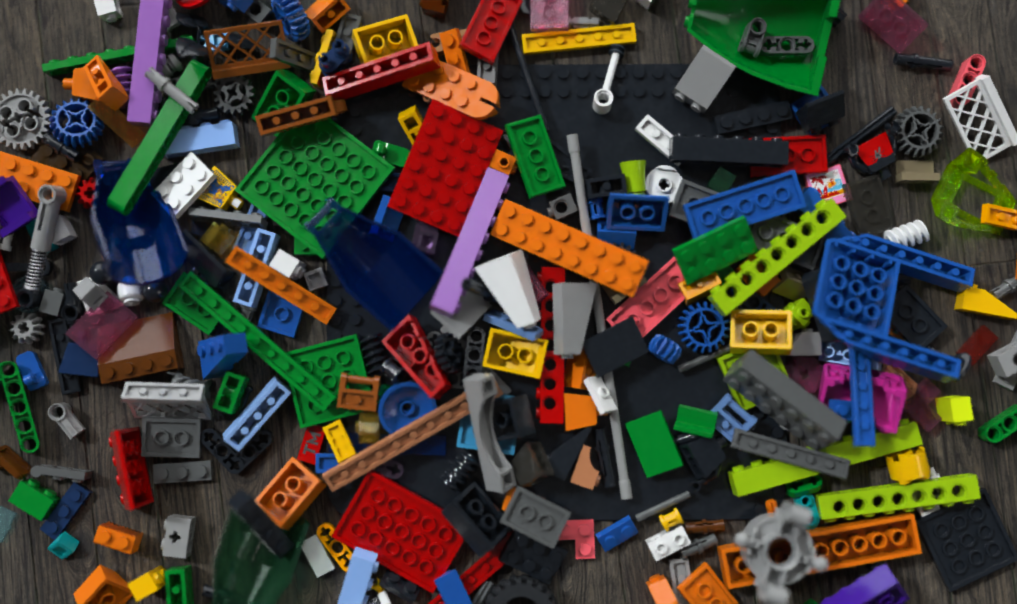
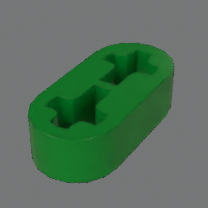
[785,474,822,498]

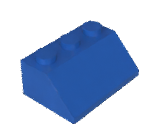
[605,193,670,232]

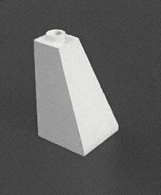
[475,249,541,329]

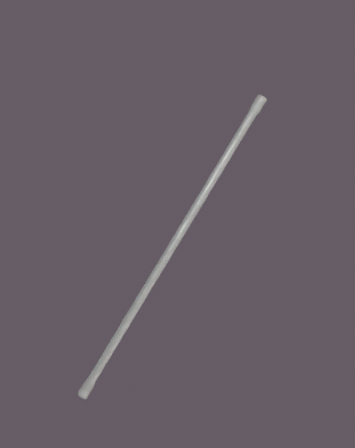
[566,134,633,500]

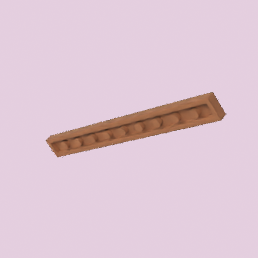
[322,378,503,492]

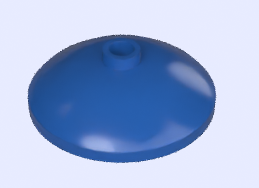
[378,381,437,434]

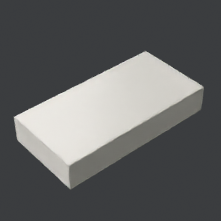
[299,534,336,578]

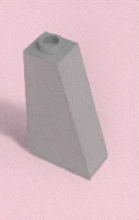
[553,283,596,358]

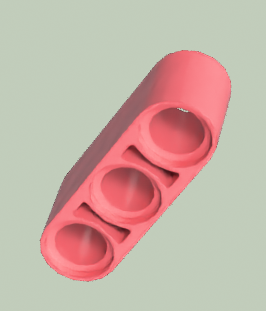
[949,54,986,109]

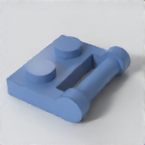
[710,393,758,442]

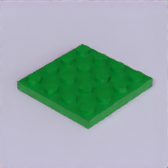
[286,334,372,429]

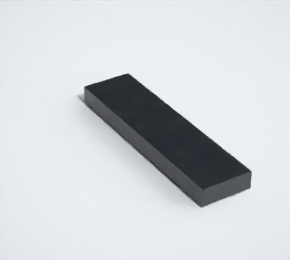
[47,317,84,395]

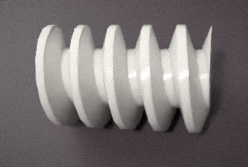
[883,220,930,247]

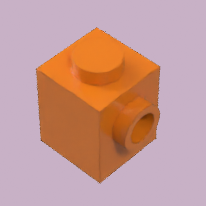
[489,149,518,179]

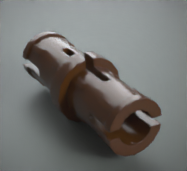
[684,519,725,535]

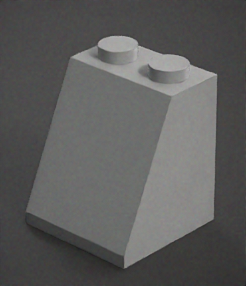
[672,45,736,114]
[430,291,492,340]

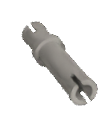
[144,67,199,114]

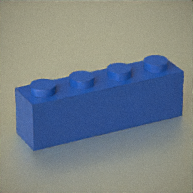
[794,187,857,246]

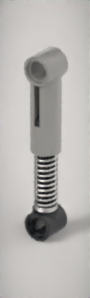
[16,185,67,308]

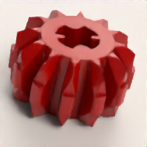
[76,178,111,211]

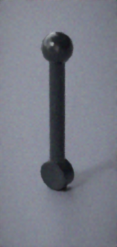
[234,386,253,420]

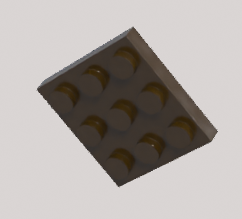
[30,125,106,198]

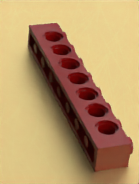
[536,267,565,424]

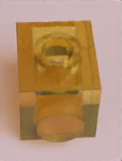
[200,221,235,255]
[355,412,381,443]

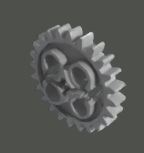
[0,88,52,151]

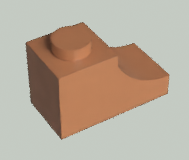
[570,444,601,490]

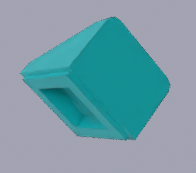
[47,531,79,560]

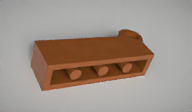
[255,96,348,137]

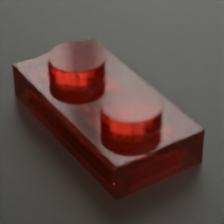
[956,325,998,366]

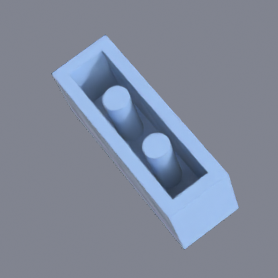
[337,547,379,604]

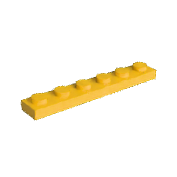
[522,23,637,55]

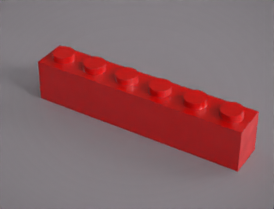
[322,42,441,101]

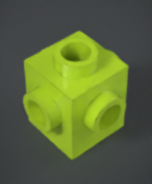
[783,298,813,331]

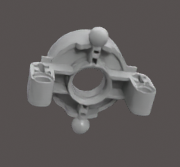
[734,501,829,604]

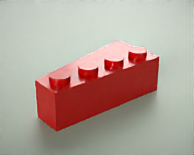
[381,314,452,400]

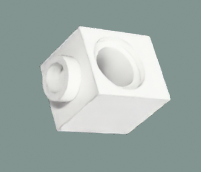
[94,0,123,22]

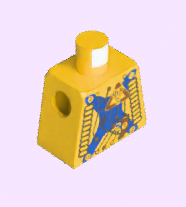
[198,166,244,211]

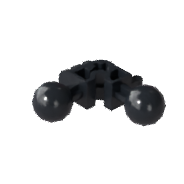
[89,241,168,303]

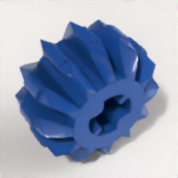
[648,334,682,364]

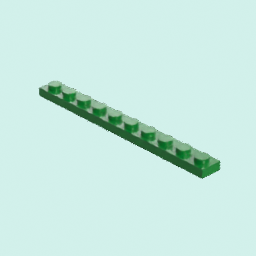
[178,271,337,412]

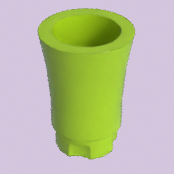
[619,160,646,195]

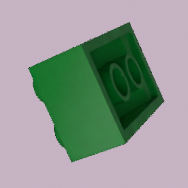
[251,68,316,137]

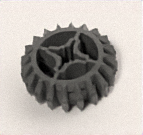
[891,106,944,158]

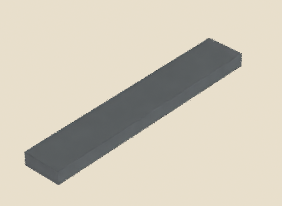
[730,428,851,480]

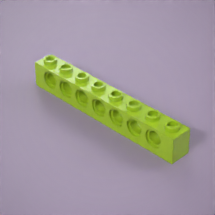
[707,198,847,316]
[814,473,981,522]

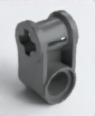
[738,17,767,58]

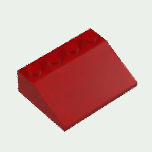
[109,427,154,510]

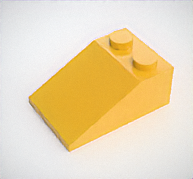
[482,328,548,379]

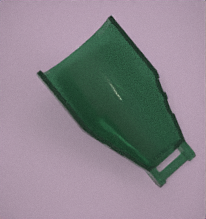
[212,508,310,604]

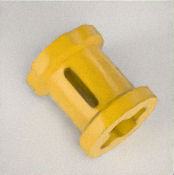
[659,507,684,532]

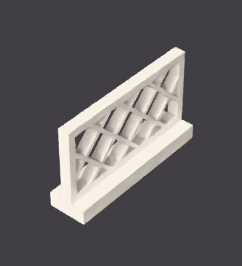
[942,74,1017,165]

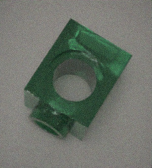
[705,166,736,193]

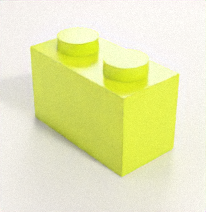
[935,395,973,426]

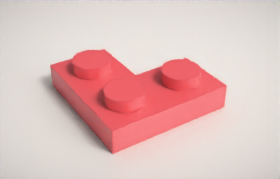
[558,519,595,559]

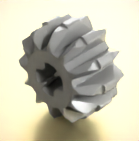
[9,312,45,344]

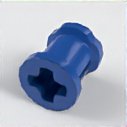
[587,198,606,221]

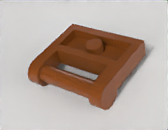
[337,372,381,412]

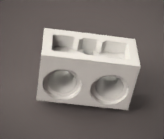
[269,249,306,281]
[645,524,691,561]

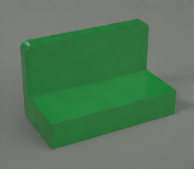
[673,404,718,438]

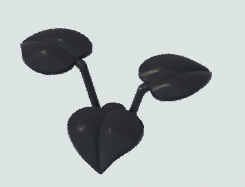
[176,12,259,66]

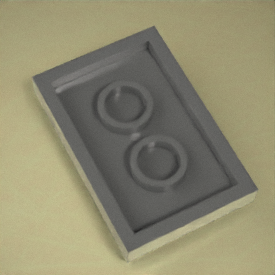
[141,417,203,458]
[500,485,571,549]

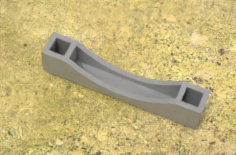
[463,373,516,493]

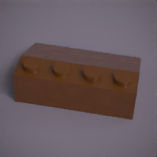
[98,312,185,384]

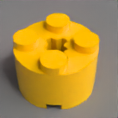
[884,446,930,485]

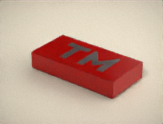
[297,424,326,465]

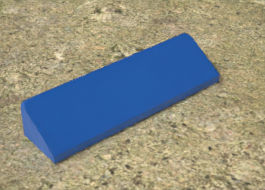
[434,570,472,604]

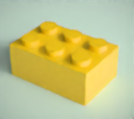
[352,14,418,64]
[730,309,792,355]

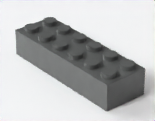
[723,349,847,451]

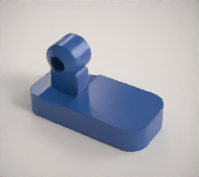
[16,351,49,391]

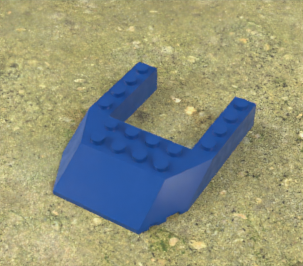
[812,233,975,383]

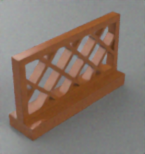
[204,19,291,80]

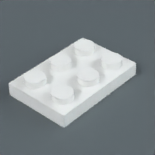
[152,152,217,219]

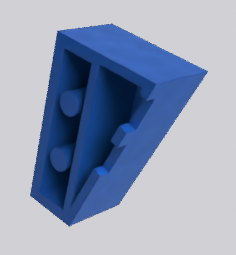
[197,332,248,380]

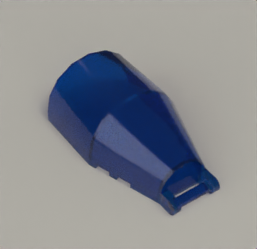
[90,158,188,286]
[303,197,444,332]

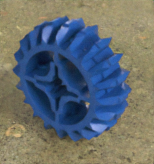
[271,0,310,42]
[49,98,105,148]
[677,301,730,353]

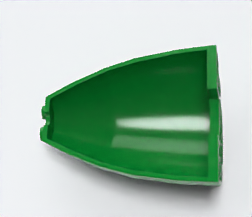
[684,0,840,96]

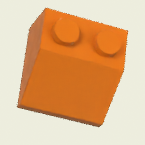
[73,565,133,604]

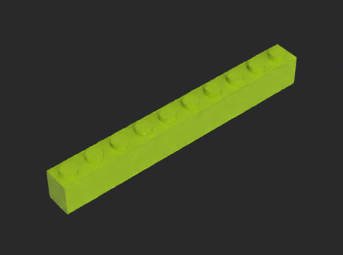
[727,419,923,497]

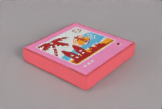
[802,164,852,205]

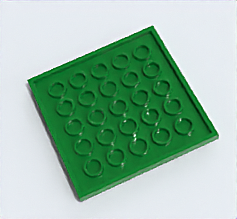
[235,101,396,260]

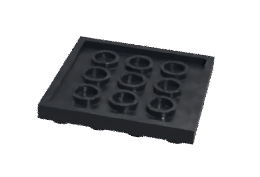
[915,487,1017,592]

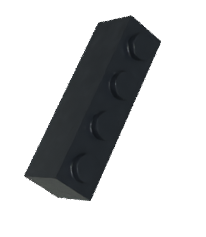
[226,489,295,560]

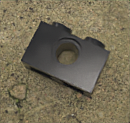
[584,174,627,201]

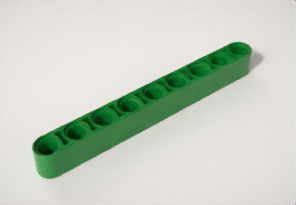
[107,59,212,216]

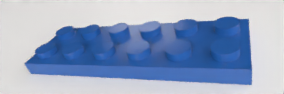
[682,169,807,239]

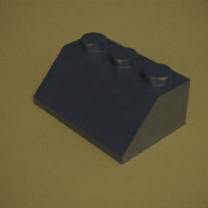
[175,229,236,289]

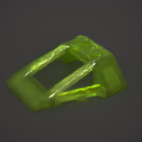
[931,148,1017,235]

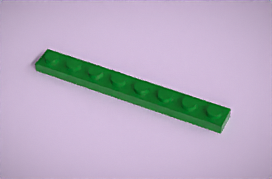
[42,35,196,77]

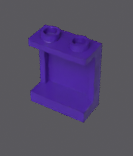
[0,176,38,238]

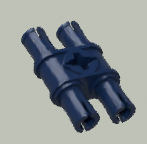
[318,39,353,76]

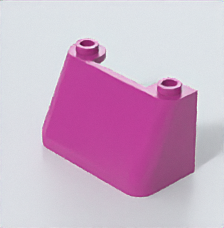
[818,363,907,434]

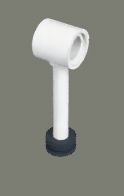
[593,44,625,114]

